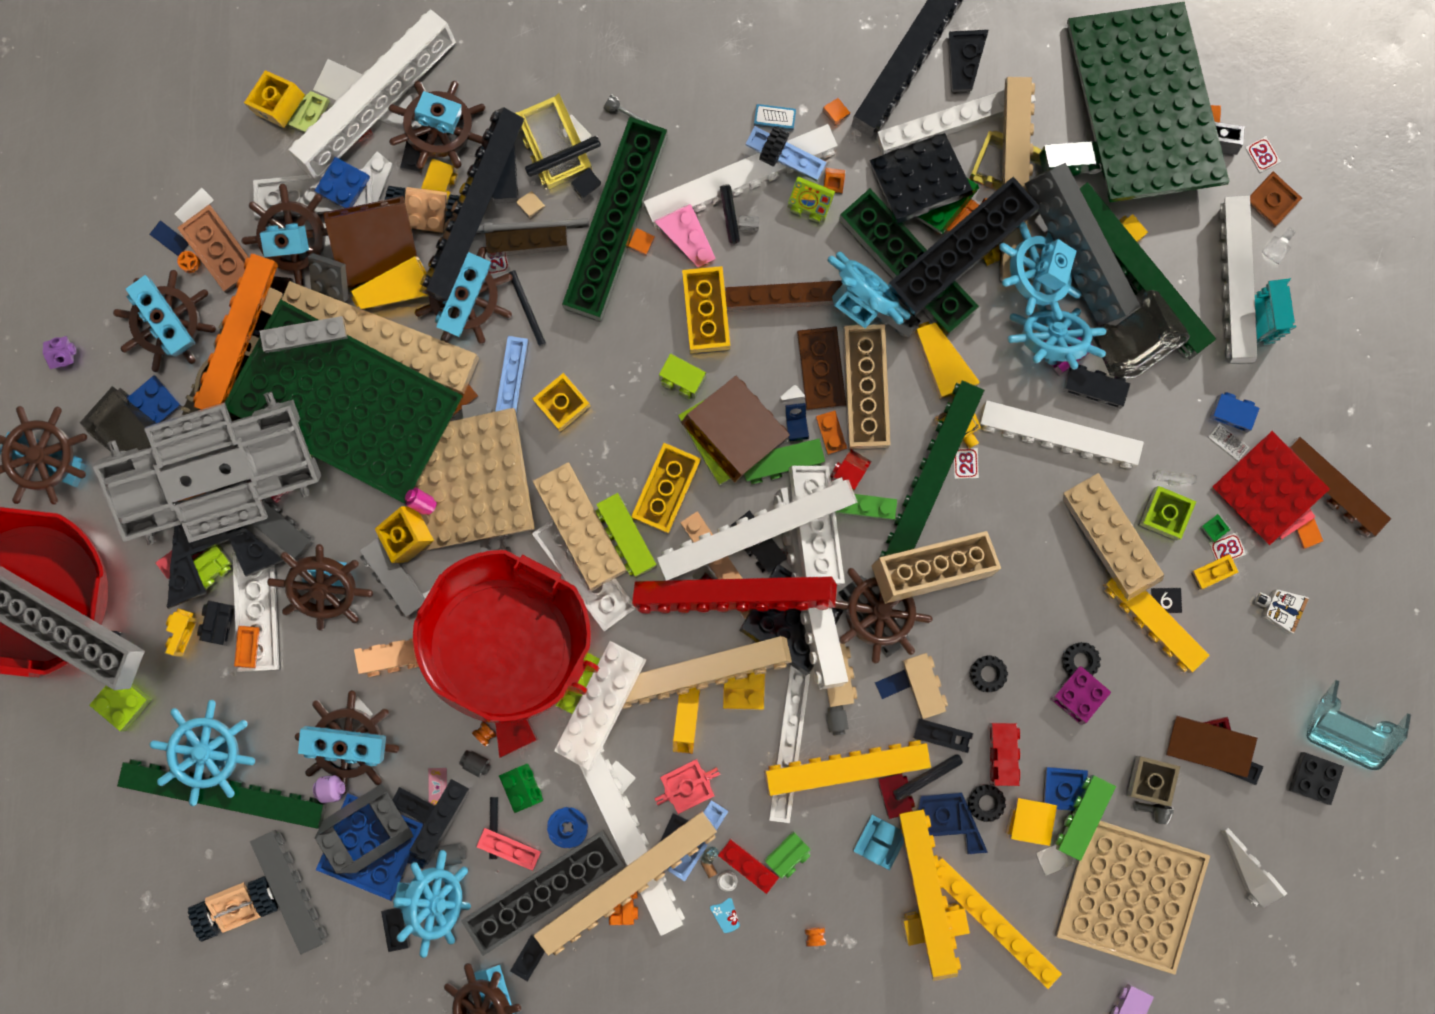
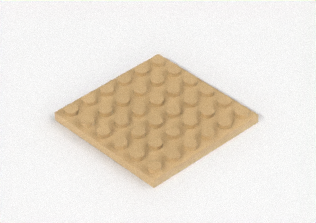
[415,408,535,552]
[1056,821,1210,975]

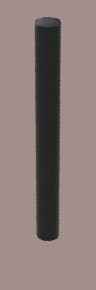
[509,270,546,346]

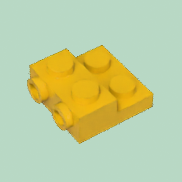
[165,608,198,657]
[723,672,765,710]

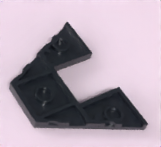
[166,524,283,609]

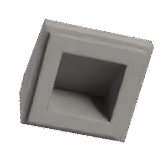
[738,215,759,231]

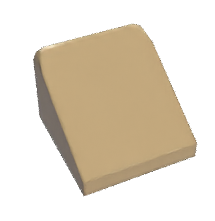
[516,191,545,219]

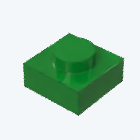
[1201,514,1230,543]

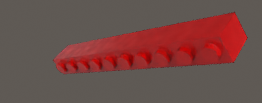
[632,576,837,614]

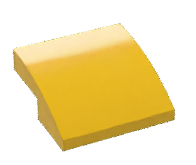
[1010,798,1057,846]

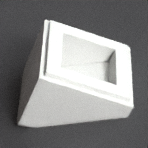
[780,385,805,403]

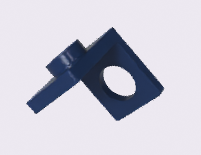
[785,403,809,441]

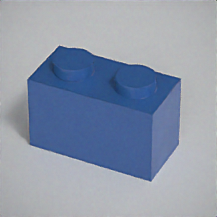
[1209,392,1260,433]

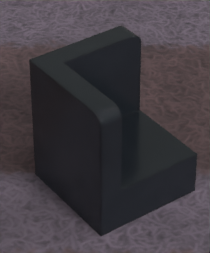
[571,168,601,202]

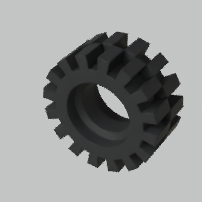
[759,126,789,167]
[1062,642,1101,676]
[970,655,1008,692]
[968,784,1006,822]

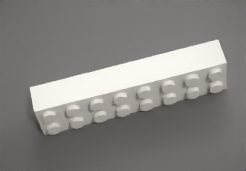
[1220,196,1257,364]

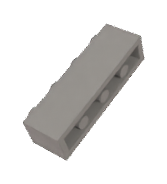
[260,316,348,353]
[360,537,425,618]

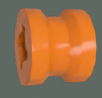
[177,251,201,273]
[472,721,497,746]
[805,927,826,947]

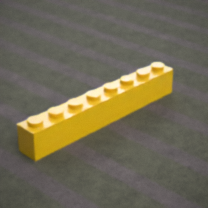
[764,740,931,796]
[899,810,961,981]
[936,856,1062,989]

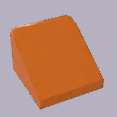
[822,98,850,125]
[823,168,845,193]

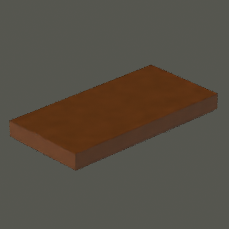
[797,326,846,411]
[1166,715,1258,777]

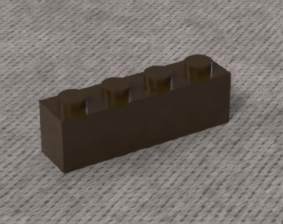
[485,226,569,258]

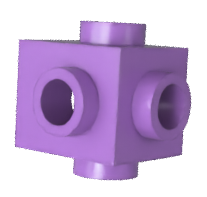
[43,336,76,369]

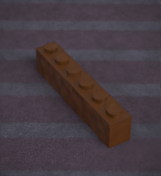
[725,280,843,311]
[1288,437,1392,538]

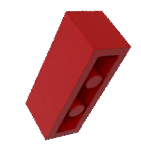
[718,838,779,894]

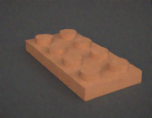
[177,204,249,293]

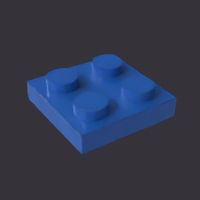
[314,157,370,208]
[124,375,181,427]
[1044,767,1088,811]

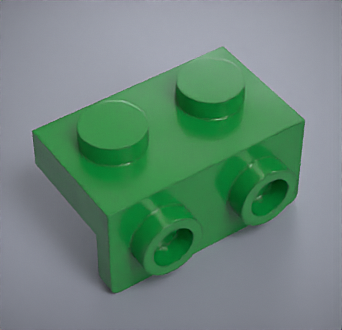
[499,763,543,813]

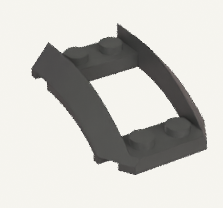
[314,784,414,873]

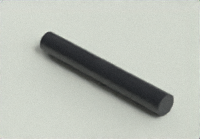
[489,797,498,859]

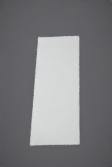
[313,59,422,131]

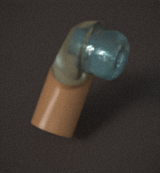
[700,847,718,878]

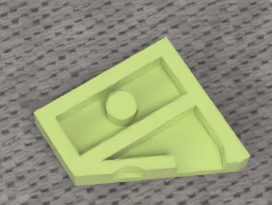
[287,91,330,133]

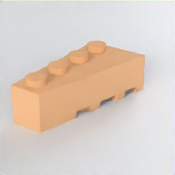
[354,638,419,677]

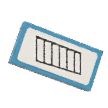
[754,104,796,130]

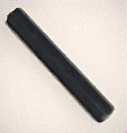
[525,136,601,177]
[893,754,963,801]

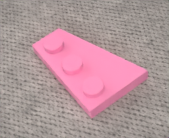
[654,204,716,267]

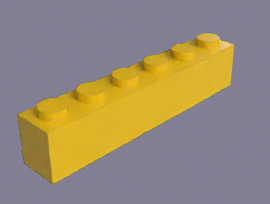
[1103,577,1210,673]

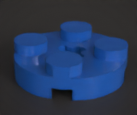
[547,807,588,848]

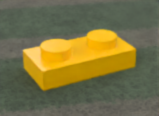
[1192,554,1239,590]

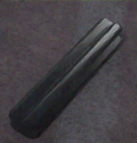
[720,184,740,243]

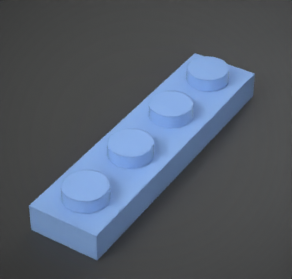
[746,126,827,181]
[495,336,528,412]
[667,800,728,881]

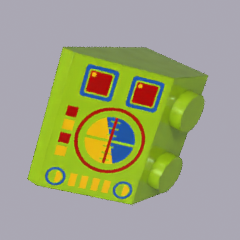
[787,177,835,222]

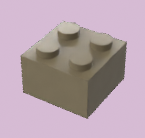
[1127,756,1181,807]

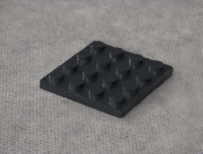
[870,133,973,224]
[739,563,844,676]

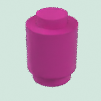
[405,488,436,515]

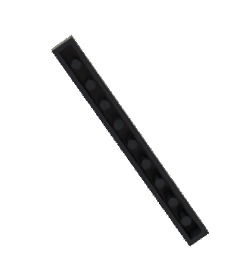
[420,107,525,302]

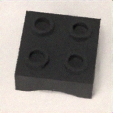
[1288,752,1344,805]

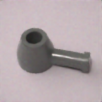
[1134,801,1174,824]

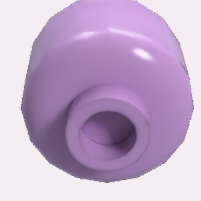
[313,775,345,803]

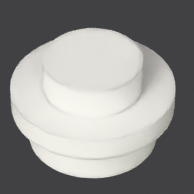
[717,871,738,892]

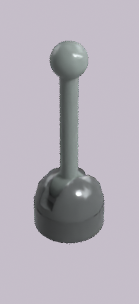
[603,94,649,123]

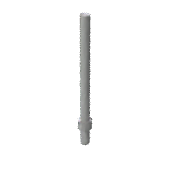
[477,218,589,233]

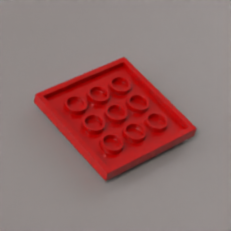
[1212,431,1330,545]

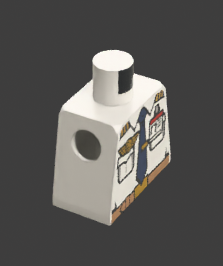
[1255,590,1309,634]

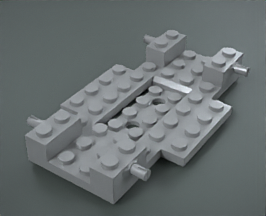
[93,392,321,545]

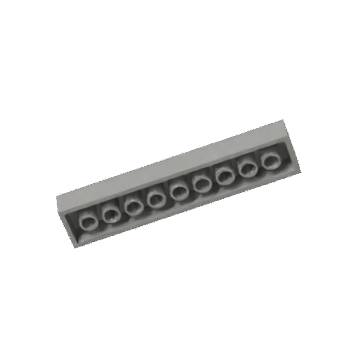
[0,566,145,690]

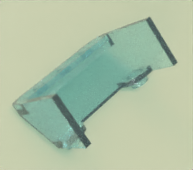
[1306,680,1411,770]

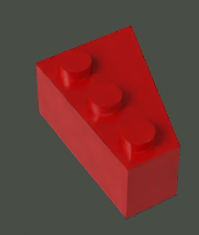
[830,449,872,492]
[495,719,538,758]
[990,723,1020,786]

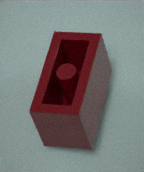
[877,773,915,819]

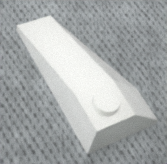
[1221,827,1287,908]

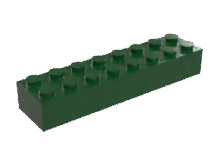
[839,188,979,337]

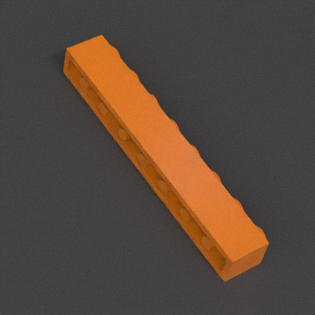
[193,253,278,410]

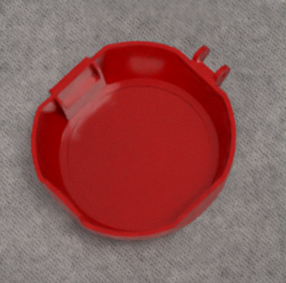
[0,507,108,678]
[413,550,600,723]

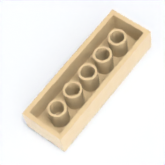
[843,324,891,449]
[533,462,627,591]
[1063,473,1164,601]
[871,531,1001,604]

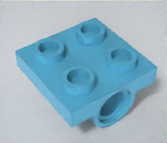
[853,814,904,870]

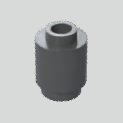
[826,705,849,736]
[459,750,491,778]
[435,843,466,867]

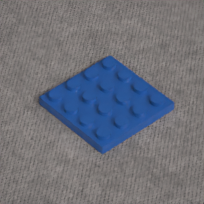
[316,793,424,901]

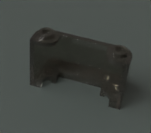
[1093,290,1190,378]
[80,386,157,452]

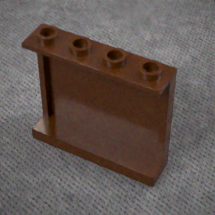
[324,196,417,287]
[681,375,790,483]

